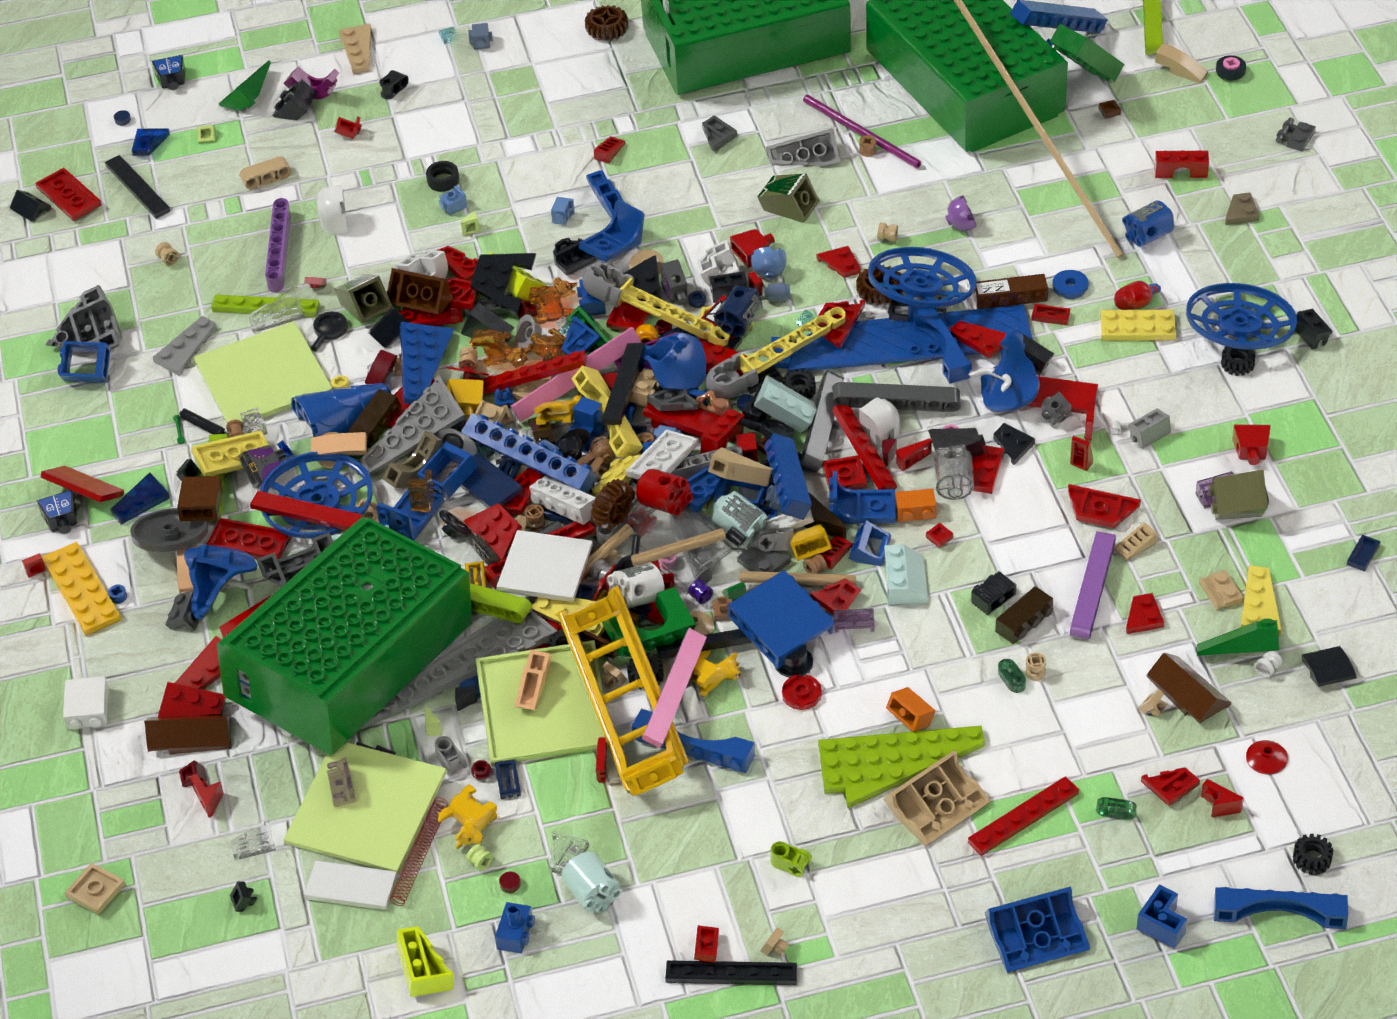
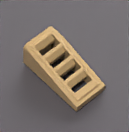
[1114,523,1157,561]

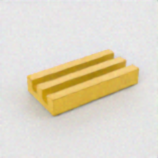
[465,561,487,588]

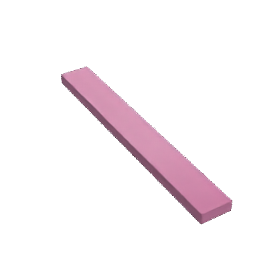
[511,327,642,422]
[642,628,707,748]

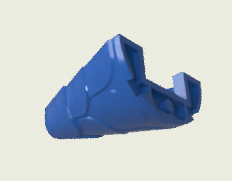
[291,383,391,437]

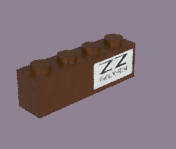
[973,274,1049,309]

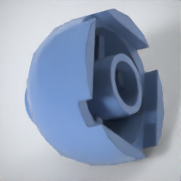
[751,247,787,280]

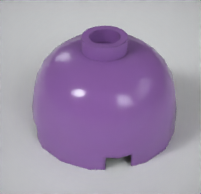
[945,195,977,231]

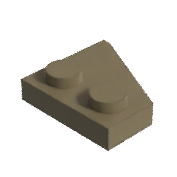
[1225,192,1260,225]

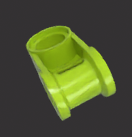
[770,841,812,877]

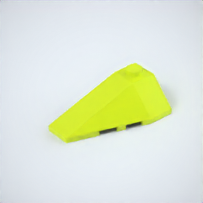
[489,252,552,301]

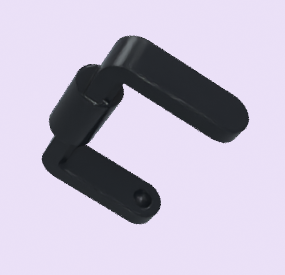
[887,300,909,321]

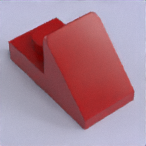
[190,774,224,818]
[1201,779,1244,817]

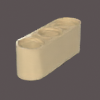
[239,156,292,190]

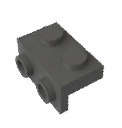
[165,590,199,631]

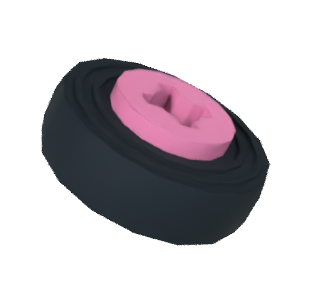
[1216,55,1246,81]

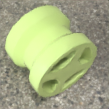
[466,844,493,871]

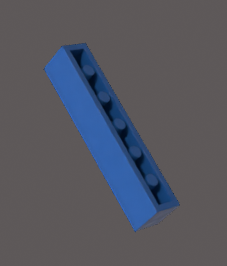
[765,433,812,520]

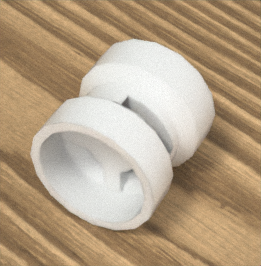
[1254,651,1283,678]

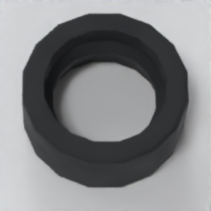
[426,161,459,192]

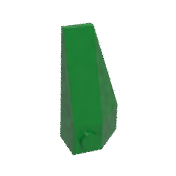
[218,60,271,111]
[1197,618,1279,656]

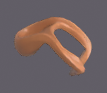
[696,390,731,416]

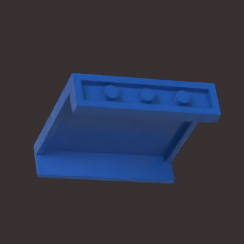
[727,570,835,669]

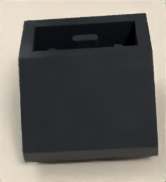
[272,79,317,121]

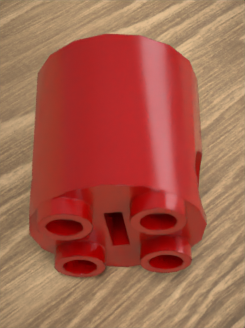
[636,469,693,516]

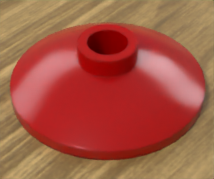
[1246,740,1288,775]

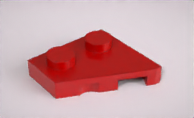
[1126,593,1164,634]

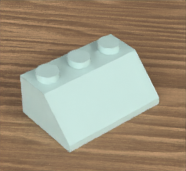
[754,375,817,433]
[885,544,928,605]

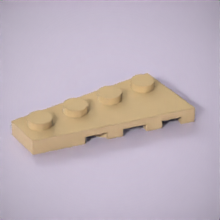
[339,23,371,74]

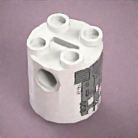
[607,563,664,609]

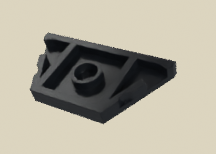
[623,255,662,309]

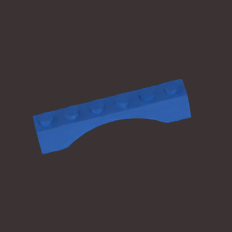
[908,300,972,384]
[631,708,755,773]
[1214,887,1348,929]

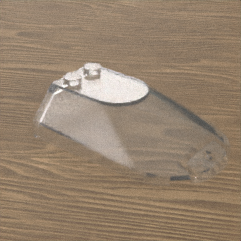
[627,502,746,595]

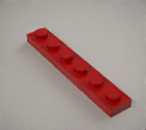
[483,350,587,395]
[832,405,897,490]
[968,776,1079,856]

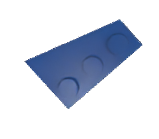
[687,466,725,512]

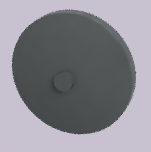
[130,508,208,552]

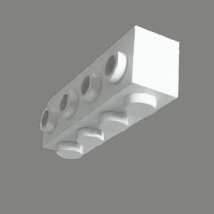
[530,476,596,525]

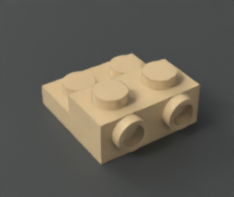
[629,368,661,407]

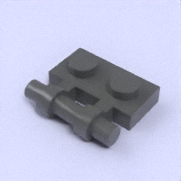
[1275,117,1316,152]

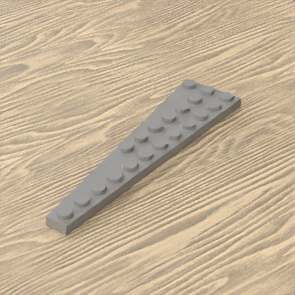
[357,609,558,732]

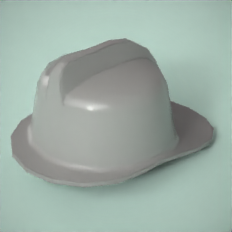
[514,315,542,356]
[436,428,477,464]

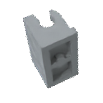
[1128,408,1171,449]

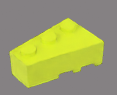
[396,926,454,997]

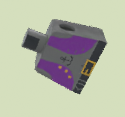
[661,259,687,305]
[237,445,286,488]

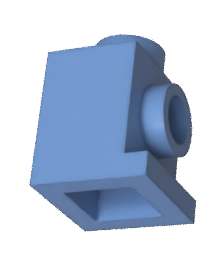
[439,185,467,215]
[551,197,575,225]

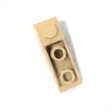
[708,447,772,487]

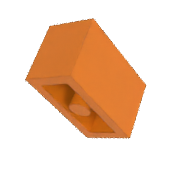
[895,488,936,522]
[886,687,936,732]

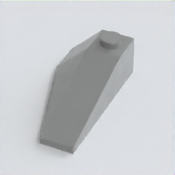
[766,128,841,166]

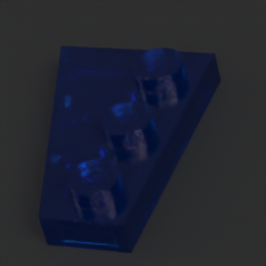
[110,472,170,525]

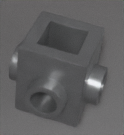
[1041,392,1071,425]

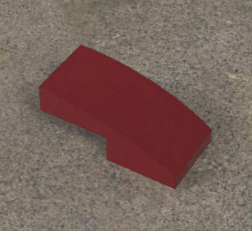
[365,350,398,385]

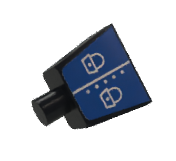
[152,55,186,90]
[37,490,77,534]

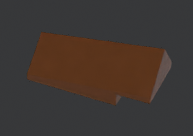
[387,268,453,314]
[1146,652,1232,723]
[144,715,231,755]

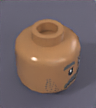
[589,437,616,465]

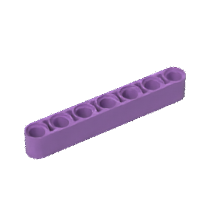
[265,198,291,292]
[1070,531,1116,639]

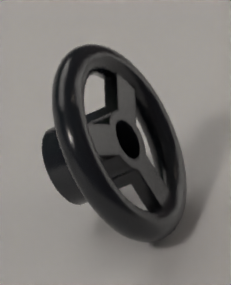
[439,510,471,538]

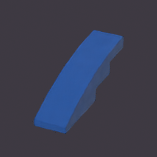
[586,170,624,219]

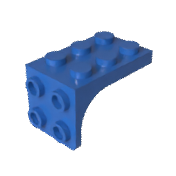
[579,200,645,262]
[829,471,896,524]
[376,485,445,541]

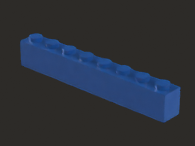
[1010,0,1108,33]

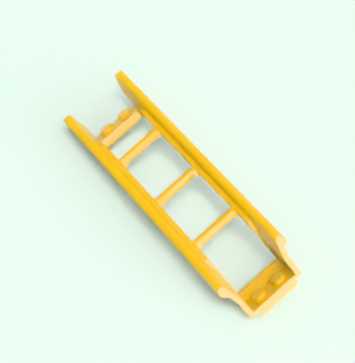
[557,585,689,796]

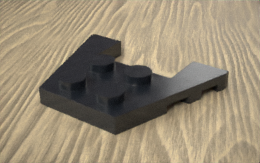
[470,253,536,316]

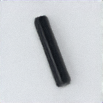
[179,408,226,435]

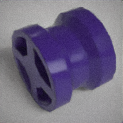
[688,579,713,604]

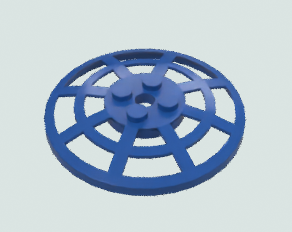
[868,247,976,308]
[1186,283,1297,350]
[260,451,373,539]

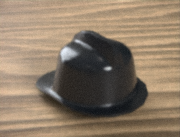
[554,428,590,460]

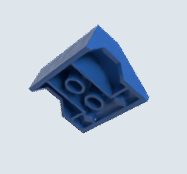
[985,886,1090,973]

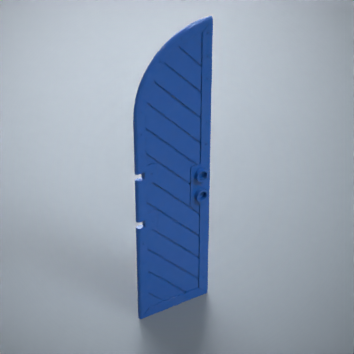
[788,304,1033,373]

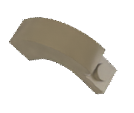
[383,431,442,488]

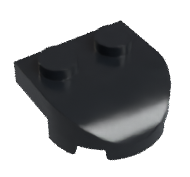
[553,238,596,276]

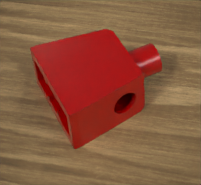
[730,229,775,268]
[1232,424,1271,466]

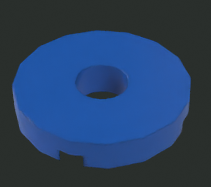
[1052,270,1088,299]

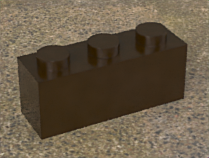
[348,389,402,448]
[995,586,1054,644]

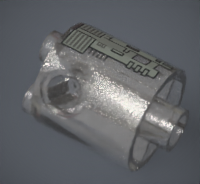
[934,445,974,500]

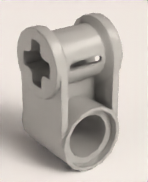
[757,527,794,552]
[434,736,468,776]

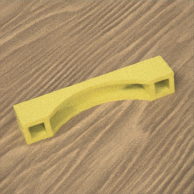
[571,366,643,458]

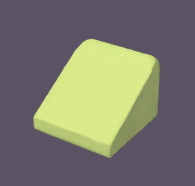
[197,125,215,143]
[460,211,480,236]
[424,708,443,736]

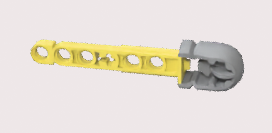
[582,262,730,347]
[706,307,845,399]

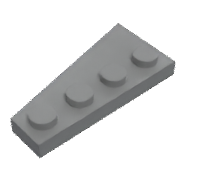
[153,316,216,377]

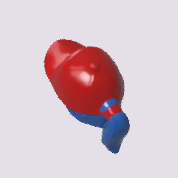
[1114,281,1161,310]

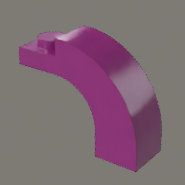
[283,66,340,99]

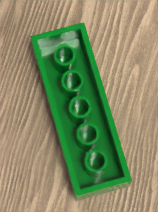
[1050,24,1125,82]

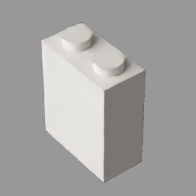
[63,676,109,730]

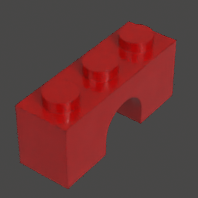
[1154,150,1209,178]
[700,409,745,454]

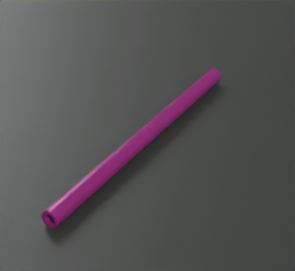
[803,94,922,168]

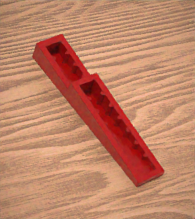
[484,521,595,589]

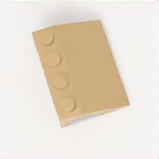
[883,750,991,846]

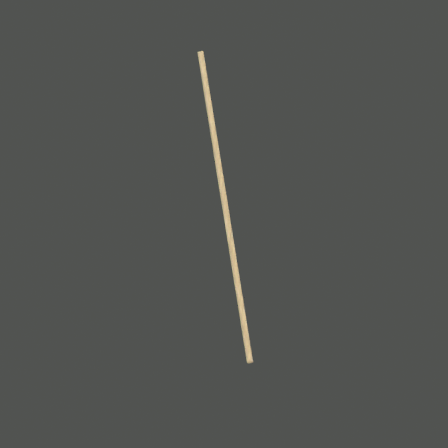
[954,0,1124,258]

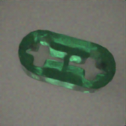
[998,659,1026,693]
[1096,797,1137,820]

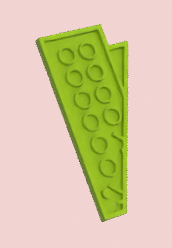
[818,725,984,808]

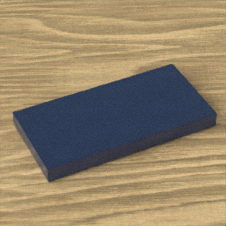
[449,452,523,508]

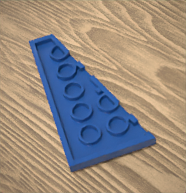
[400,322,454,404]

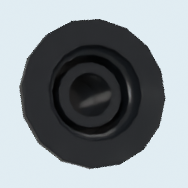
[774,645,814,678]

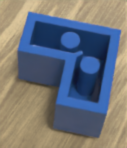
[568,397,605,453]
[1136,884,1187,949]

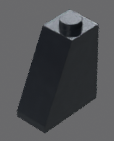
[461,303,514,348]
[928,428,986,468]

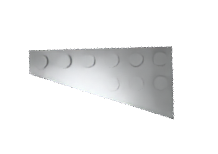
[360,375,466,477]

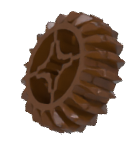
[584,4,629,41]
[856,264,903,306]
[591,479,635,530]

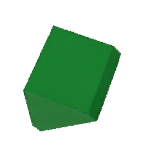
[722,582,747,602]

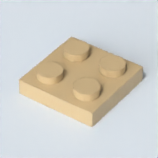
[65,863,126,915]

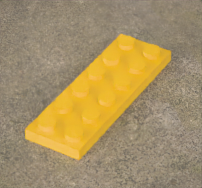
[42,541,121,636]

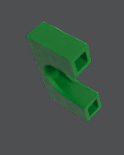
[602,587,696,658]

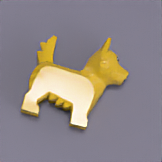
[534,394,583,425]
[689,650,741,697]
[437,784,497,849]

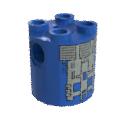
[1122,200,1174,247]

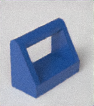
[849,520,891,566]

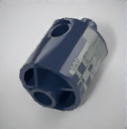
[714,285,763,337]

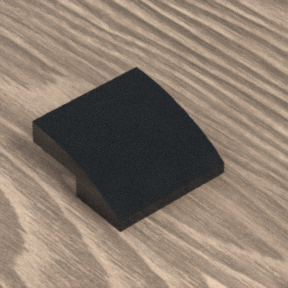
[1302,646,1357,687]

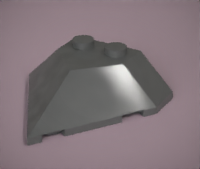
[45,285,123,350]
[256,532,333,587]

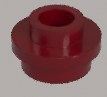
[655,319,673,335]
[471,760,492,780]

